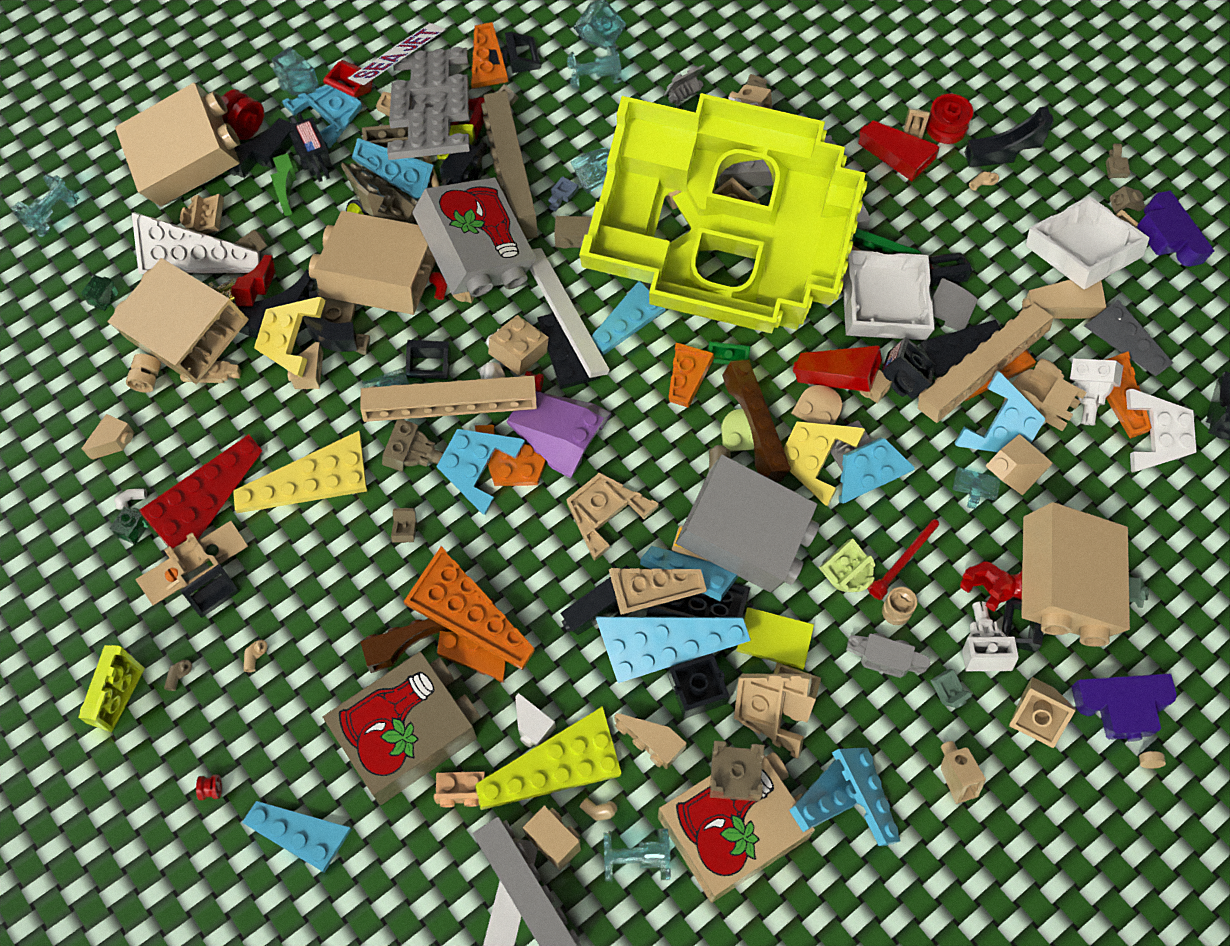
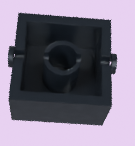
[668,653,730,719]

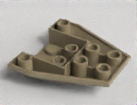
[341,162,419,224]

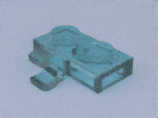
[952,467,1001,509]

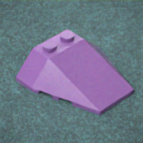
[506,391,612,478]

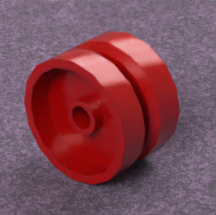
[221,89,264,140]
[926,94,974,144]

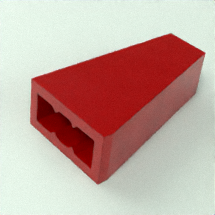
[858,120,940,182]
[793,346,882,392]

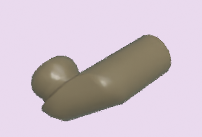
[164,660,192,691]

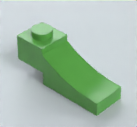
[271,154,298,216]

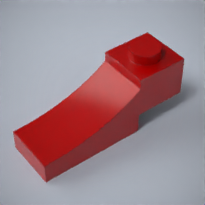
[231,255,275,306]

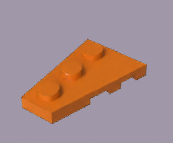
[669,342,714,408]
[437,631,506,683]

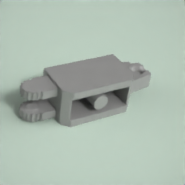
[846,633,931,678]

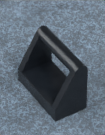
[505,32,541,74]
[929,252,972,287]
[406,340,451,379]
[180,563,240,618]
[1002,600,1044,653]

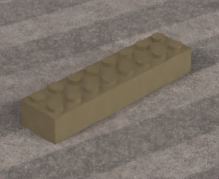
[481,91,538,240]

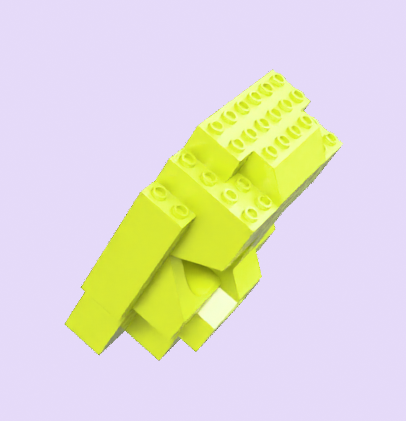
[579,93,868,334]

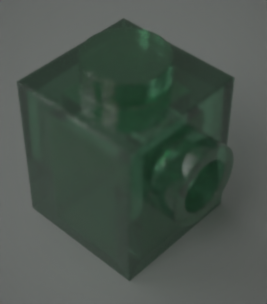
[81,274,118,311]
[109,506,149,545]

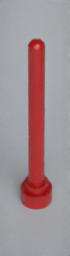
[868,519,939,600]

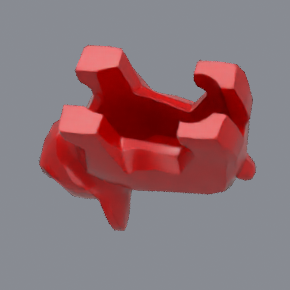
[960,561,1022,612]

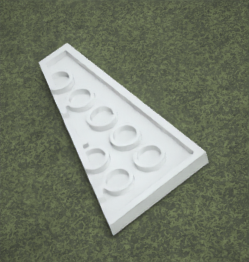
[132,212,260,274]

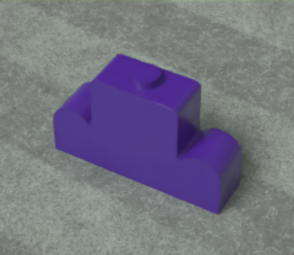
[1136,190,1215,266]
[1071,674,1176,742]

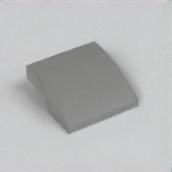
[932,278,978,331]

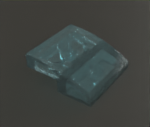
[570,147,610,194]

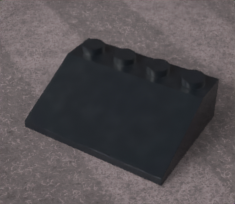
[646,583,750,651]

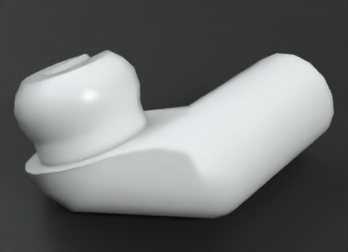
[114,489,147,510]

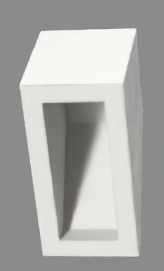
[515,693,556,748]

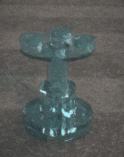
[567,45,622,90]
[11,175,80,237]
[604,828,671,883]

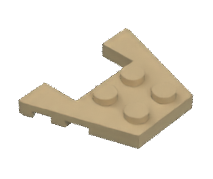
[566,473,659,561]
[734,674,812,759]

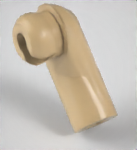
[969,172,999,190]
[243,640,268,672]
[580,798,617,821]

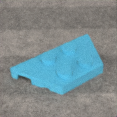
[838,437,915,503]

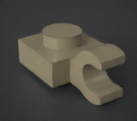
[1106,144,1130,178]

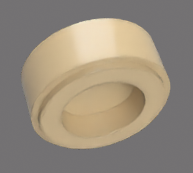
[1139,751,1166,769]

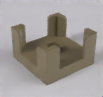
[710,741,764,802]

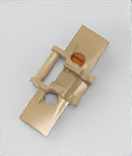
[135,521,248,606]

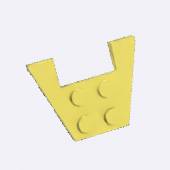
[254,297,326,377]
[784,422,865,506]

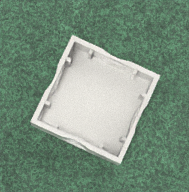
[1026,196,1149,290]
[843,250,934,340]

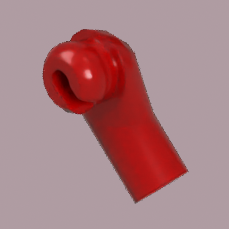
[429,272,448,300]

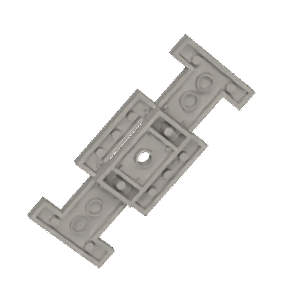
[387,47,470,160]

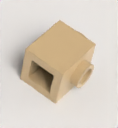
[859,370,892,404]

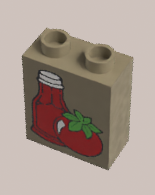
[322,651,480,805]

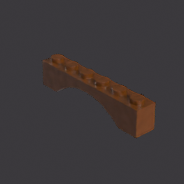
[722,360,791,482]
[360,598,496,673]

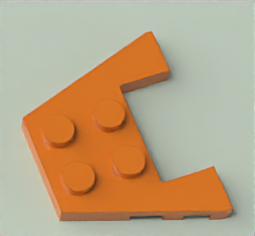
[475,425,547,486]

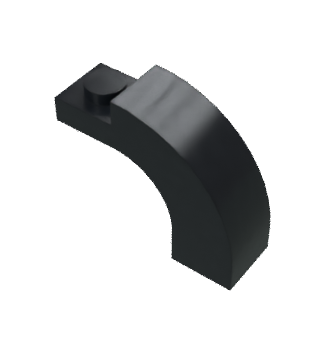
[303,291,357,352]

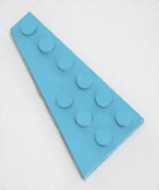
[596,616,751,683]

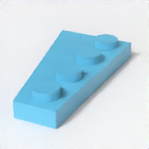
[352,138,433,200]
[591,281,665,356]
[640,546,738,601]
[832,748,900,846]
[789,759,859,832]
[242,801,352,873]

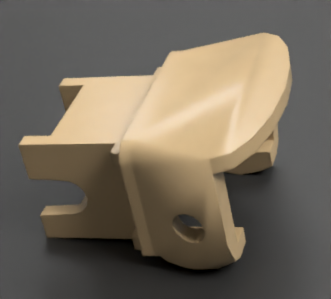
[1002,358,1087,431]

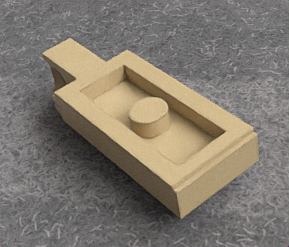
[180,361,241,383]

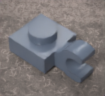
[549,177,579,212]

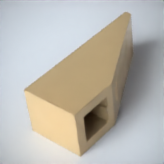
[615,713,687,770]

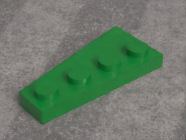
[852,228,921,255]

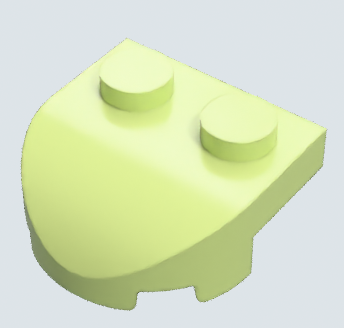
[721,409,754,452]
[819,539,875,592]

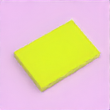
[736,607,814,669]

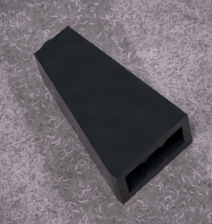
[560,565,630,635]

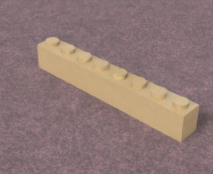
[918,303,1054,423]
[361,375,537,422]

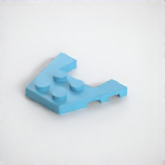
[282,85,362,149]
[954,370,1046,452]
[436,429,525,515]

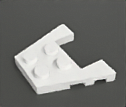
[1126,389,1196,472]

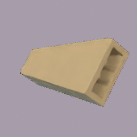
[1022,280,1106,319]

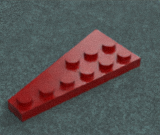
[139,434,262,548]

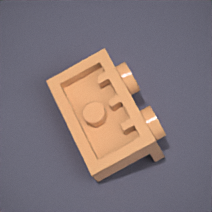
[434,772,485,807]

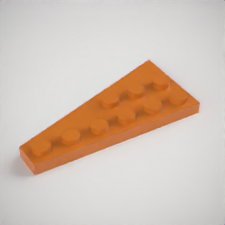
[404,546,535,670]

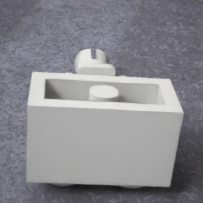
[1070,358,1123,426]
[962,602,1019,671]

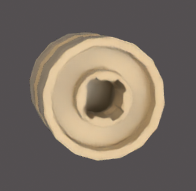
[126,354,161,393]
[882,587,917,625]

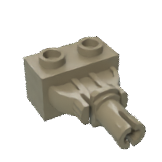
[382,419,444,472]

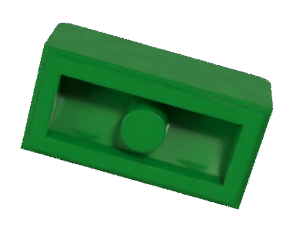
[708,341,751,364]

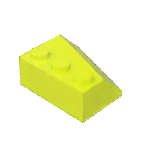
[78,645,145,733]

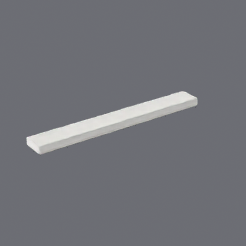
[529,248,609,378]

